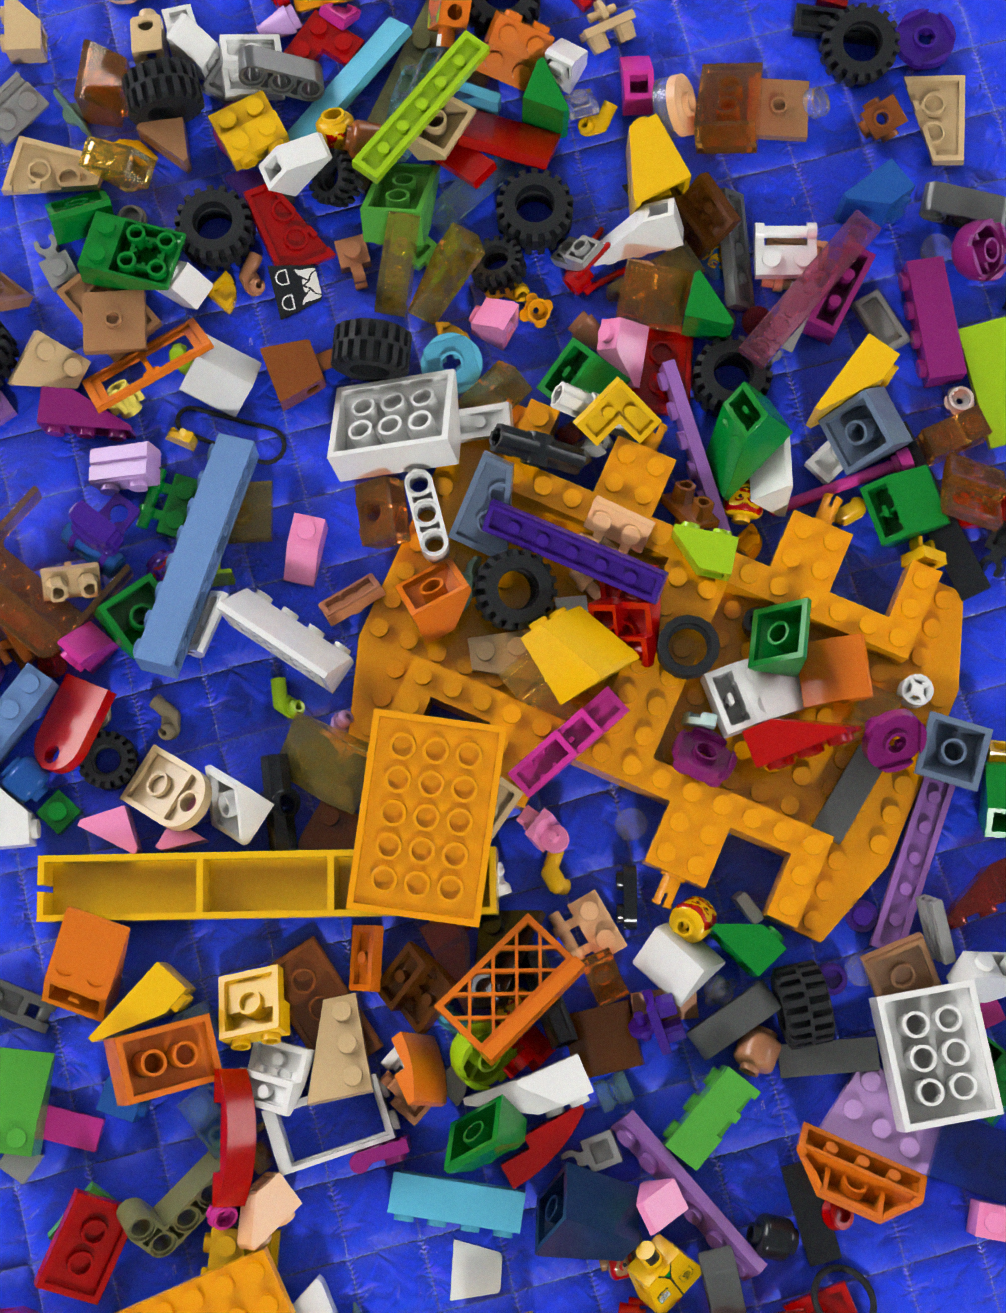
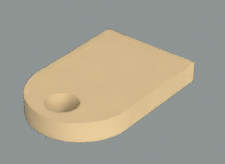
[119,744,212,831]

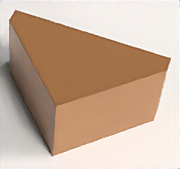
[136,117,192,174]

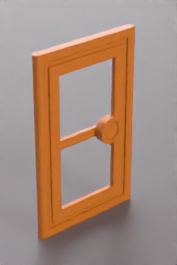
[81,317,214,413]

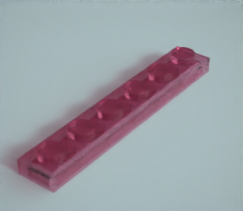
[738,210,881,370]

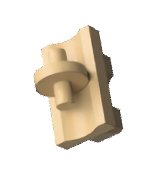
[578,0,636,56]
[40,561,102,603]

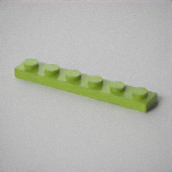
[352,30,490,184]

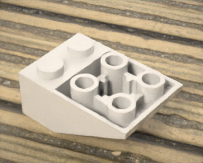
[700,658,806,739]

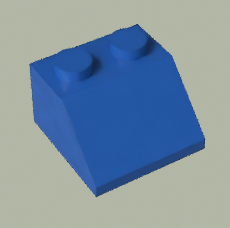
[833,158,915,228]

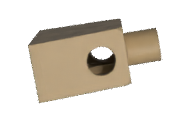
[130,8,170,65]

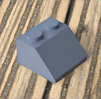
[818,386,913,475]

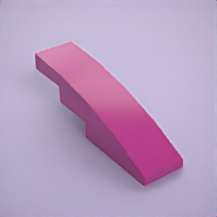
[507,686,630,798]

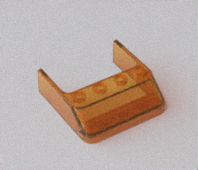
[0,486,133,659]

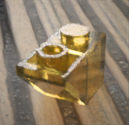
[78,136,156,193]
[458,360,533,409]
[840,684,903,748]

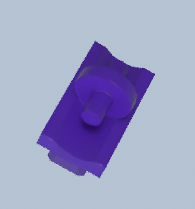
[628,988,686,1055]

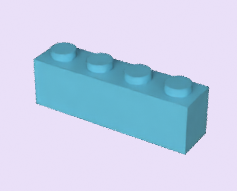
[387,1169,526,1238]

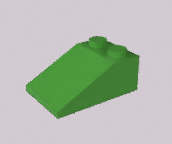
[360,163,441,247]
[0,1047,56,1157]

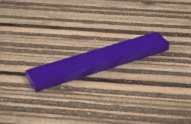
[482,499,669,605]

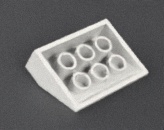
[327,369,461,482]
[216,588,354,694]
[868,979,1004,1133]

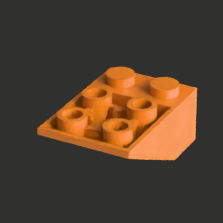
[41,906,130,1022]

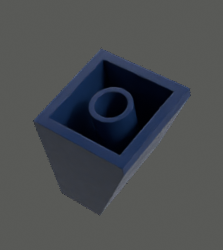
[535,1162,641,1261]

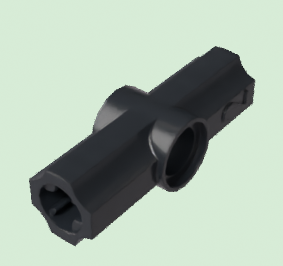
[489,423,586,475]
[260,753,301,851]
[520,951,579,1050]

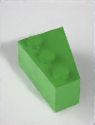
[662,1064,761,1171]

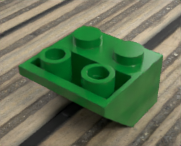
[536,337,631,399]
[860,465,951,548]
[978,762,1006,838]

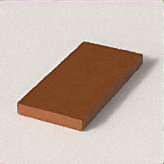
[266,935,384,1056]

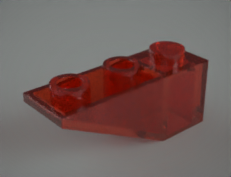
[945,858,1006,930]

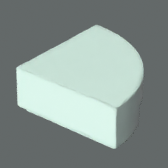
[681,711,718,731]

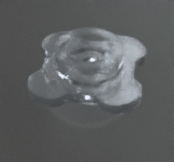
[704,975,737,1007]

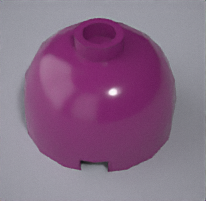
[951,218,1006,282]

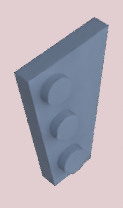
[448,450,515,557]

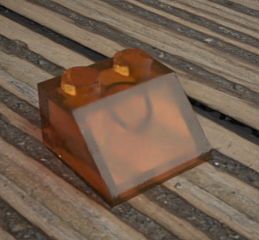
[74,39,130,127]

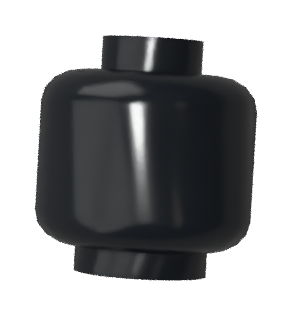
[746,1213,799,1261]

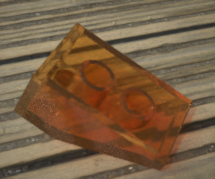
[693,62,763,154]

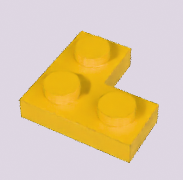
[573,376,662,446]

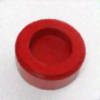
[822,1200,854,1231]

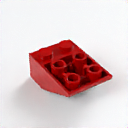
[742,718,862,771]

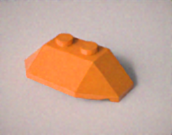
[796,1122,928,1224]

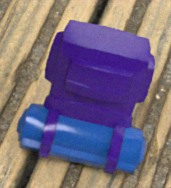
[61,493,141,578]

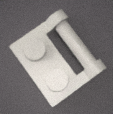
[753,222,818,279]

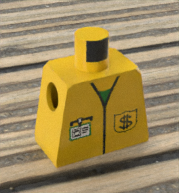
[627,1234,701,1313]

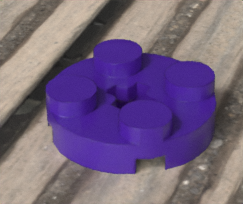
[896,8,956,72]

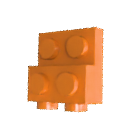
[476,8,555,92]

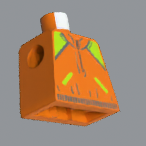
[427,0,472,50]

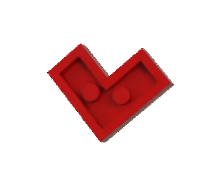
[283,10,365,67]

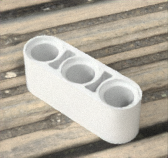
[404,468,450,563]

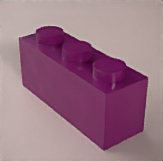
[802,241,876,346]

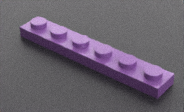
[657,359,731,531]
[868,776,955,949]
[611,1110,767,1282]

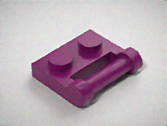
[349,1134,413,1174]

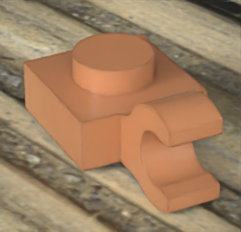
[334,234,372,291]
[379,1070,432,1126]

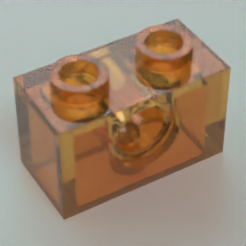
[915,405,992,466]
[355,476,411,550]

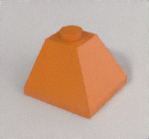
[394,557,472,644]

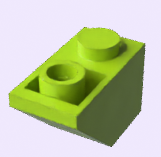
[671,521,739,581]

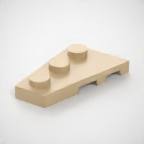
[903,75,965,166]
[1,135,108,196]
[467,629,547,684]
[307,993,374,1106]

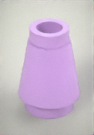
[256,4,303,38]

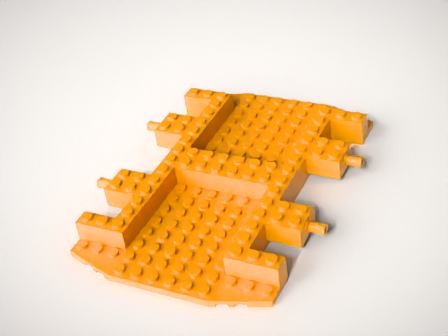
[348,398,963,943]

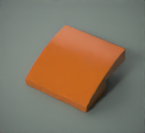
[799,634,874,709]
[391,1032,447,1107]

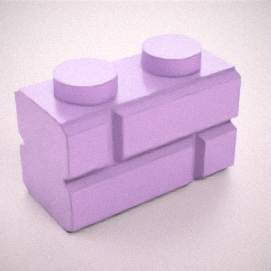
[88,441,161,496]

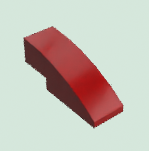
[501,1105,585,1189]

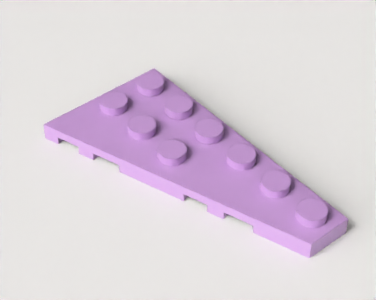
[818,1068,1006,1198]

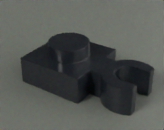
[979,518,1006,578]

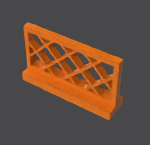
[434,913,585,1067]

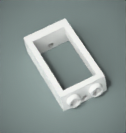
[261,1072,401,1176]

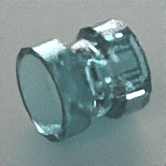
[592,1070,635,1113]

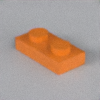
[349,925,384,992]

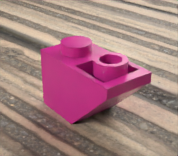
[619,55,655,116]
[57,621,119,674]

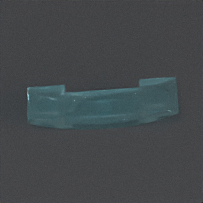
[431,154,529,238]

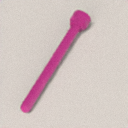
[768,447,915,516]

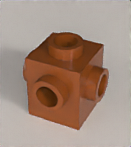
[857,94,908,143]

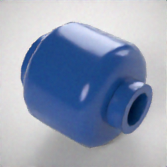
[0,755,49,803]

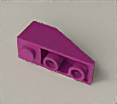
[37,386,136,442]

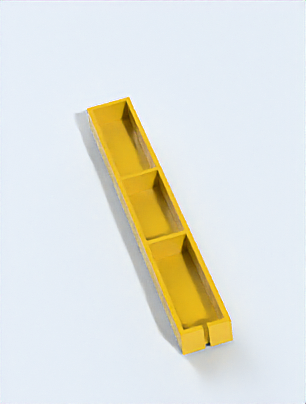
[36,846,499,923]

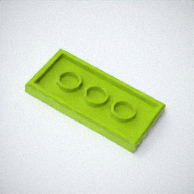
[958,316,1006,450]

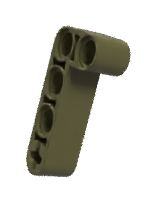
[116,1141,220,1258]

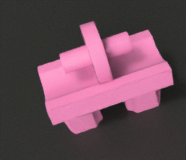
[516,805,570,854]

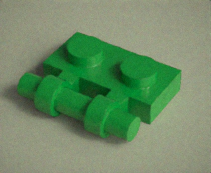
[135,468,198,539]

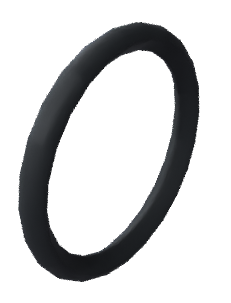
[811,1264,877,1313]

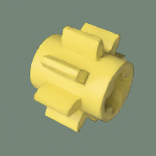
[106,380,145,419]

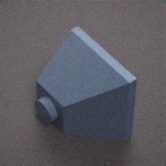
[913,711,994,792]

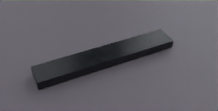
[889,421,992,602]

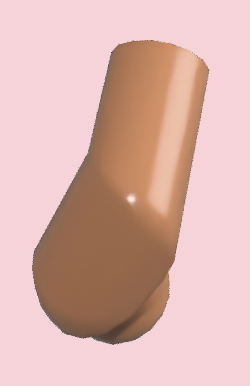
[239,252,266,297]

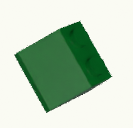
[94,572,158,661]
[709,923,787,977]
[444,1094,527,1174]

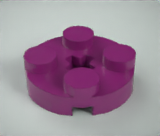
[862,709,927,773]
[672,727,737,787]

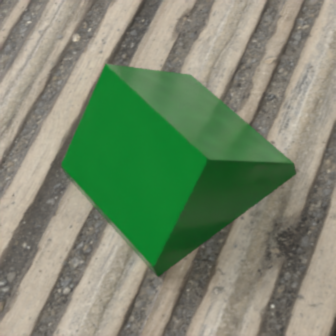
[522,57,569,138]
[44,188,114,245]
[681,270,734,342]
[748,598,812,678]

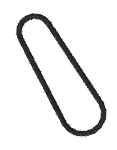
[175,406,287,465]

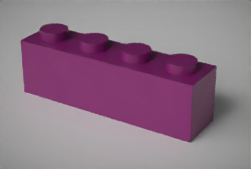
[898,256,967,388]

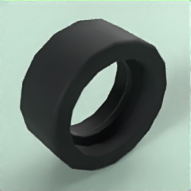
[656,615,720,680]

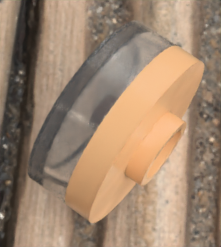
[652,73,698,140]

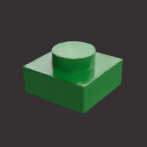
[36,789,83,835]

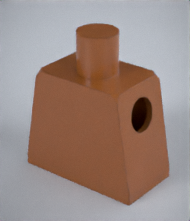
[260,339,332,411]

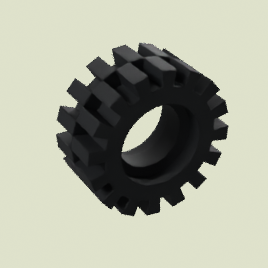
[308,148,364,208]
[467,235,527,295]
[79,730,139,791]

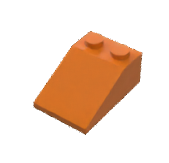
[103,1013,222,1106]

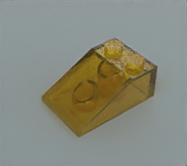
[280,712,369,815]

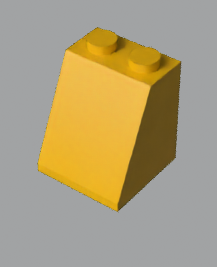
[625,113,692,216]
[520,605,640,705]

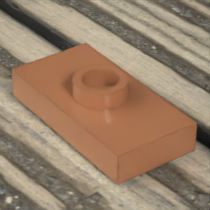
[318,573,386,627]

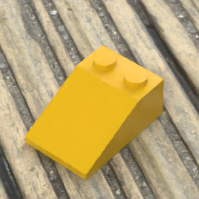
[806,333,900,428]
[88,962,196,1042]

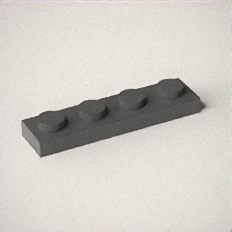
[720,187,755,313]

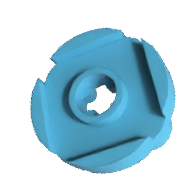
[421,332,483,395]

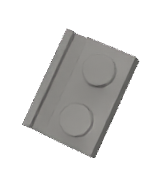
[0,72,50,147]

